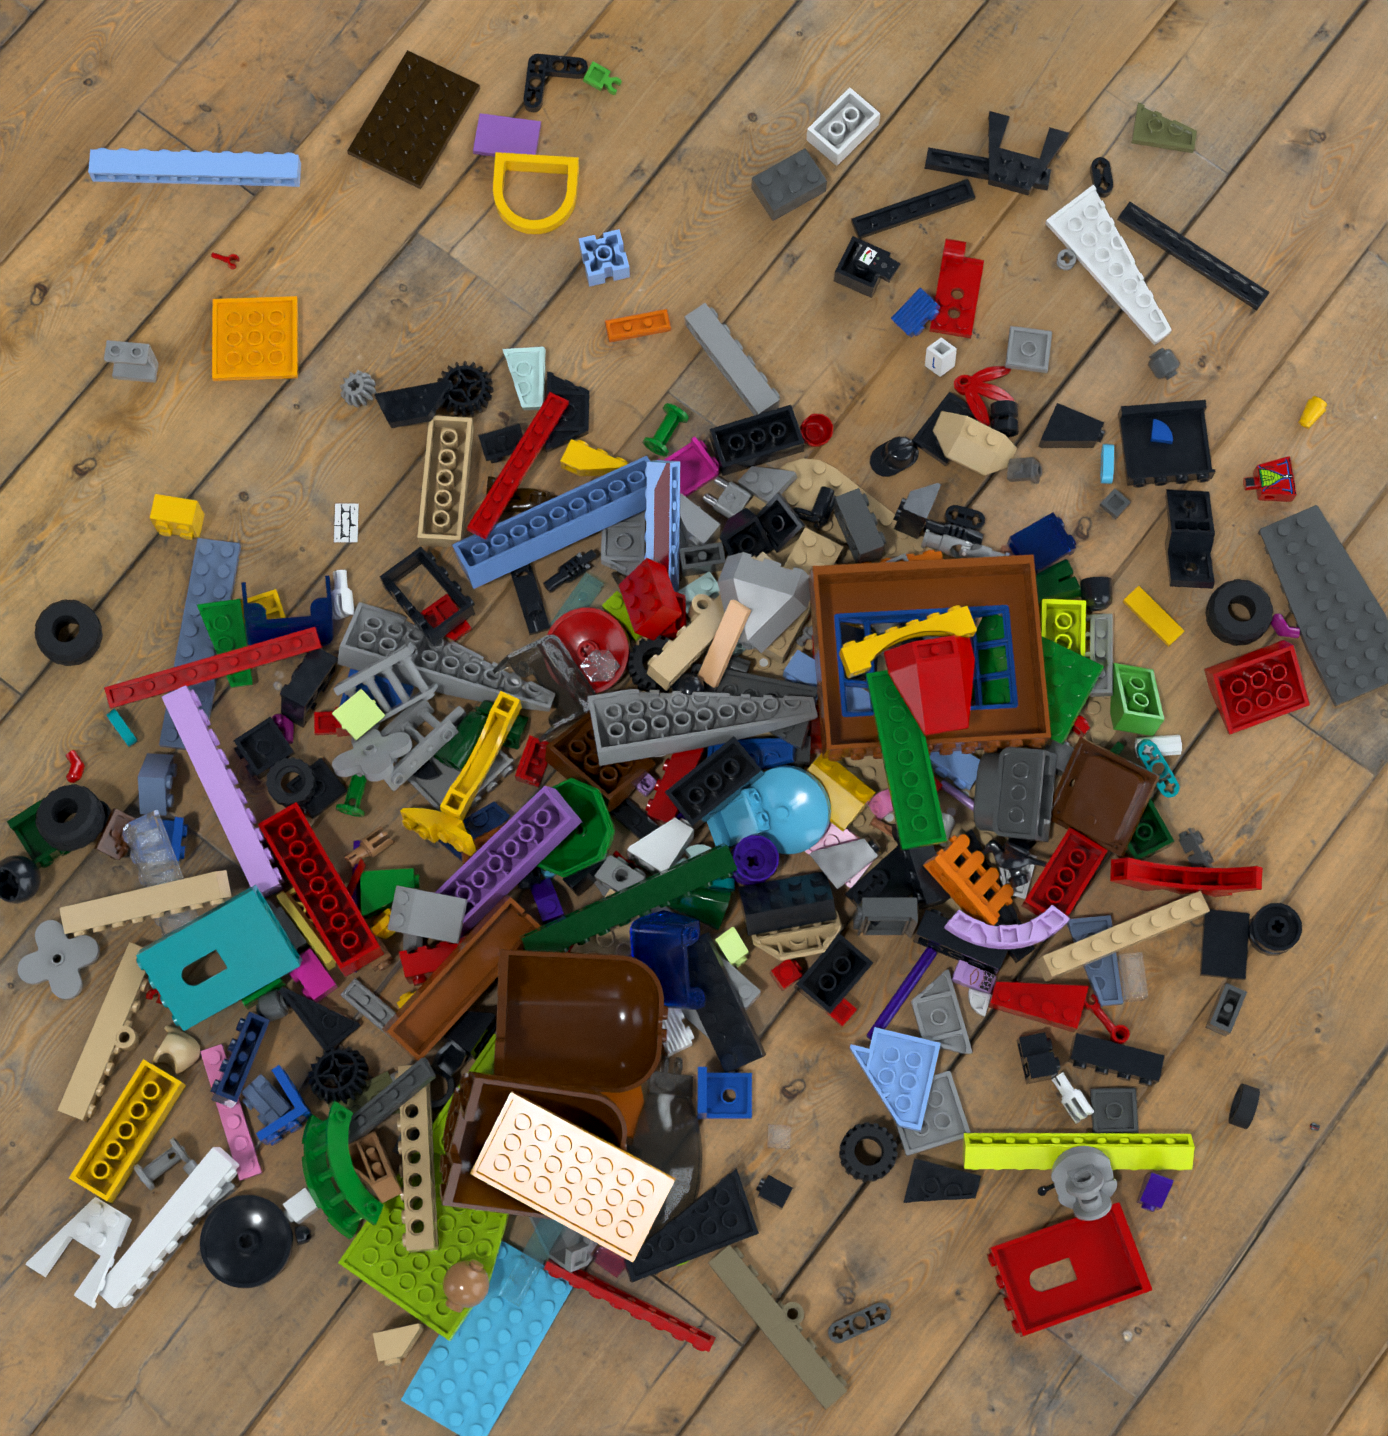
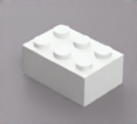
[806,88,880,166]

